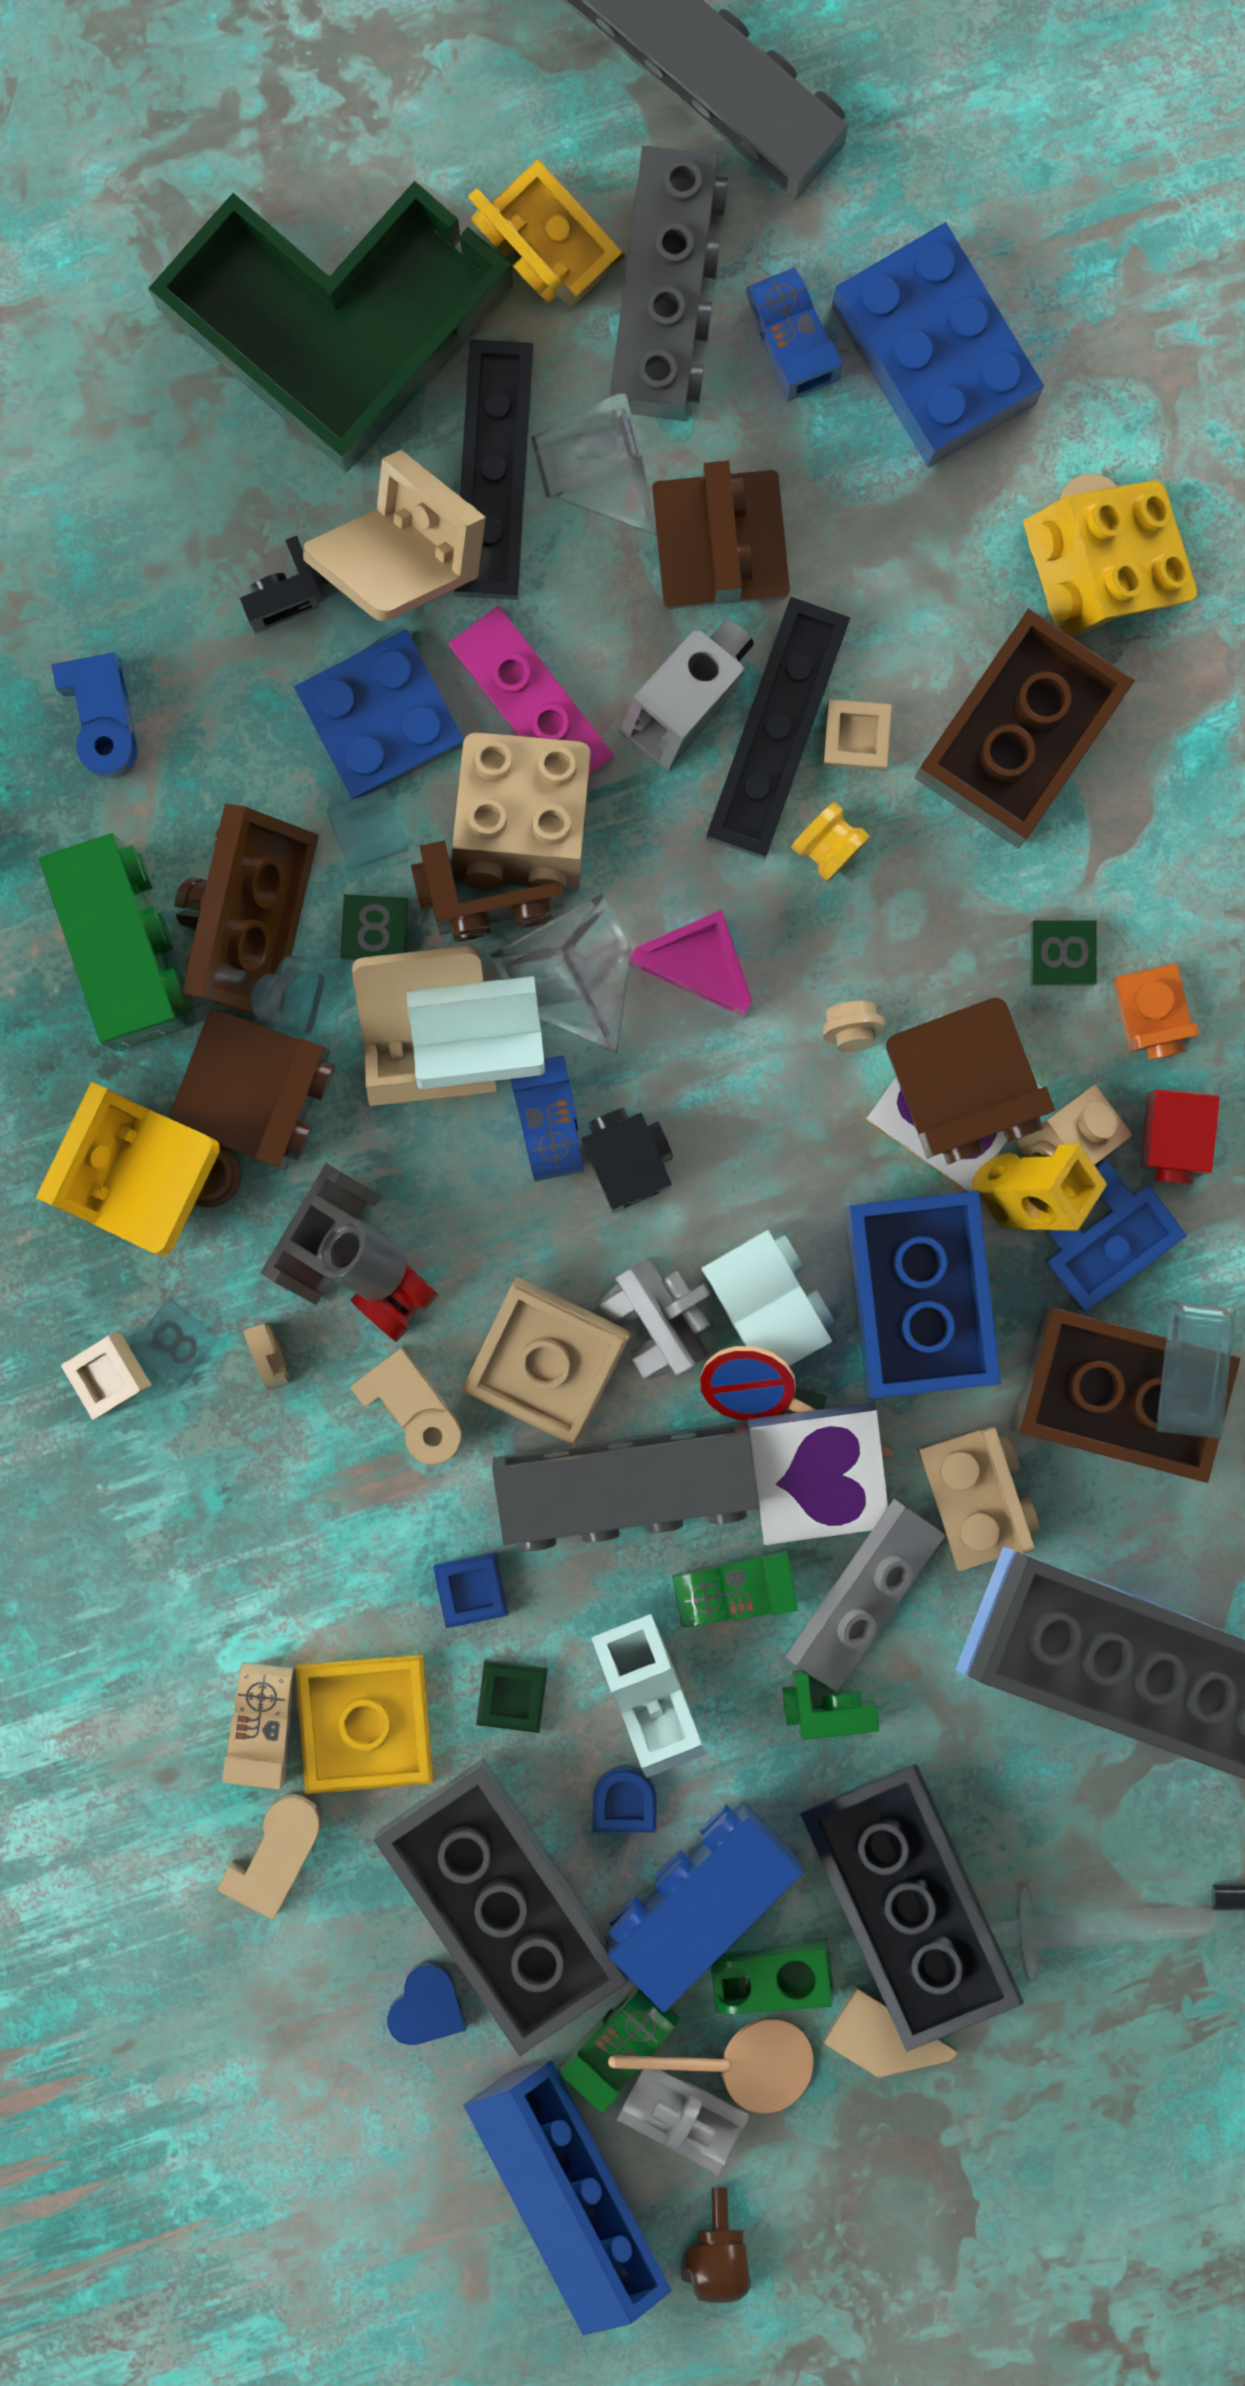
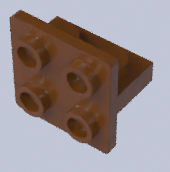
[652,460,790,609]

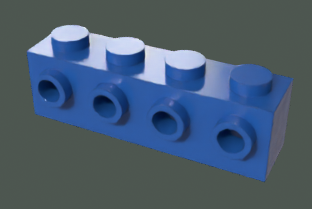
[463,2060,672,2335]

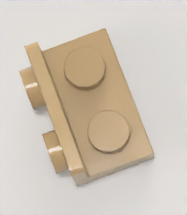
[917,1426,1041,1572]

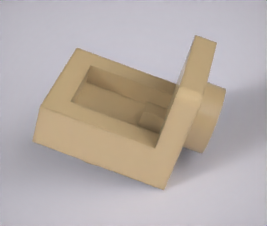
[1017,1084,1132,1165]

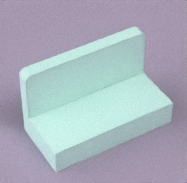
[406,976,545,1089]

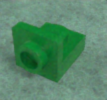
[782,1670,880,1740]

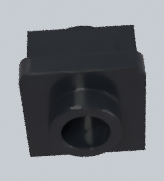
[240,535,330,633]

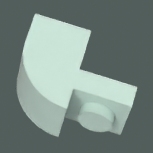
[591,1614,706,1778]

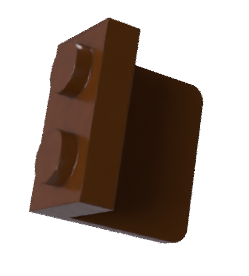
[411,840,564,942]
[886,998,1055,1165]
[169,1010,335,1170]

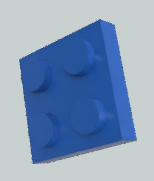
[294,629,464,802]

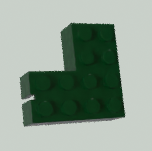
[148,180,513,473]

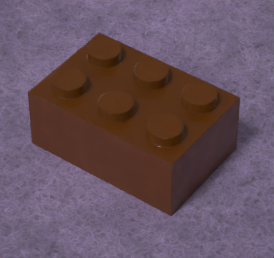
[914,608,1135,849]
[1012,1307,1241,1483]

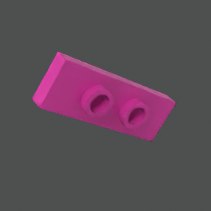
[448,605,614,777]

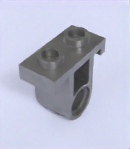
[260,1163,407,1305]

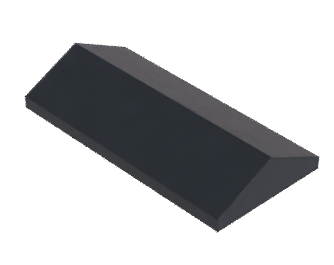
[800,1763,1024,2052]

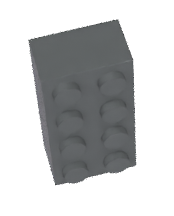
[374,1758,628,2057]

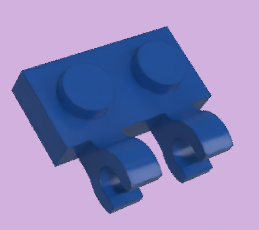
[1043,1160,1187,1313]

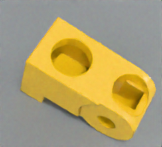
[972,1143,1107,1231]

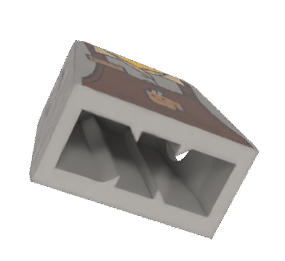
[620,619,754,771]

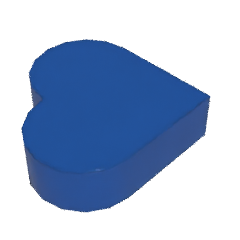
[387,1961,467,2045]

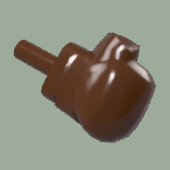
[681,2187,751,2303]

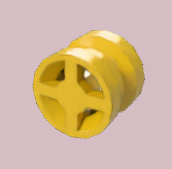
[791,801,871,882]

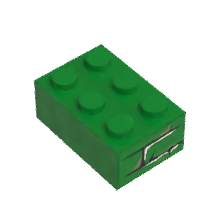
[38,833,194,1052]

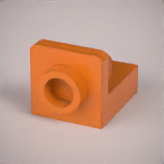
[1112,963,1199,1061]

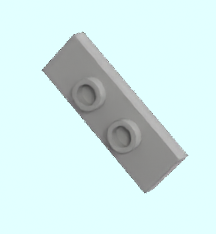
[785,1499,946,1693]

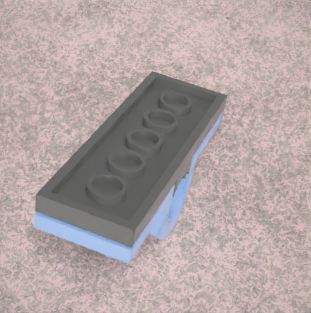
[955,1546,1245,1779]

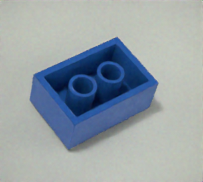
[832,222,1044,468]
[845,1191,1001,1399]
[608,1801,803,2013]

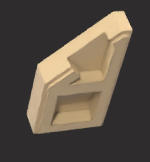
[822,1985,958,2078]

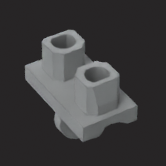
[598,1258,713,1380]
[616,2069,749,2176]

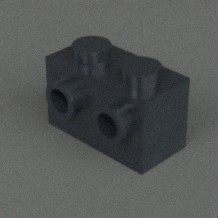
[581,1107,674,1214]

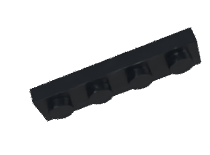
[454,339,534,600]
[706,597,851,860]

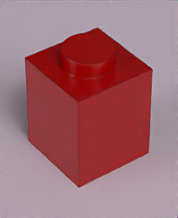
[1139,1089,1220,1185]

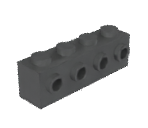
[609,145,729,421]
[492,1421,760,1551]

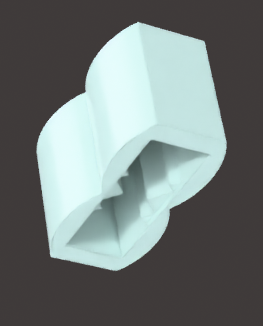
[700,1230,835,1366]

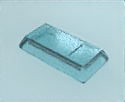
[1156,1302,1236,1439]

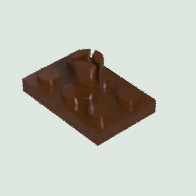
[174,803,319,1020]

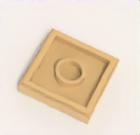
[461,1276,632,1445]

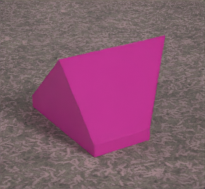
[630,910,752,1018]

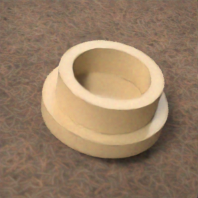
[822,1000,886,1052]

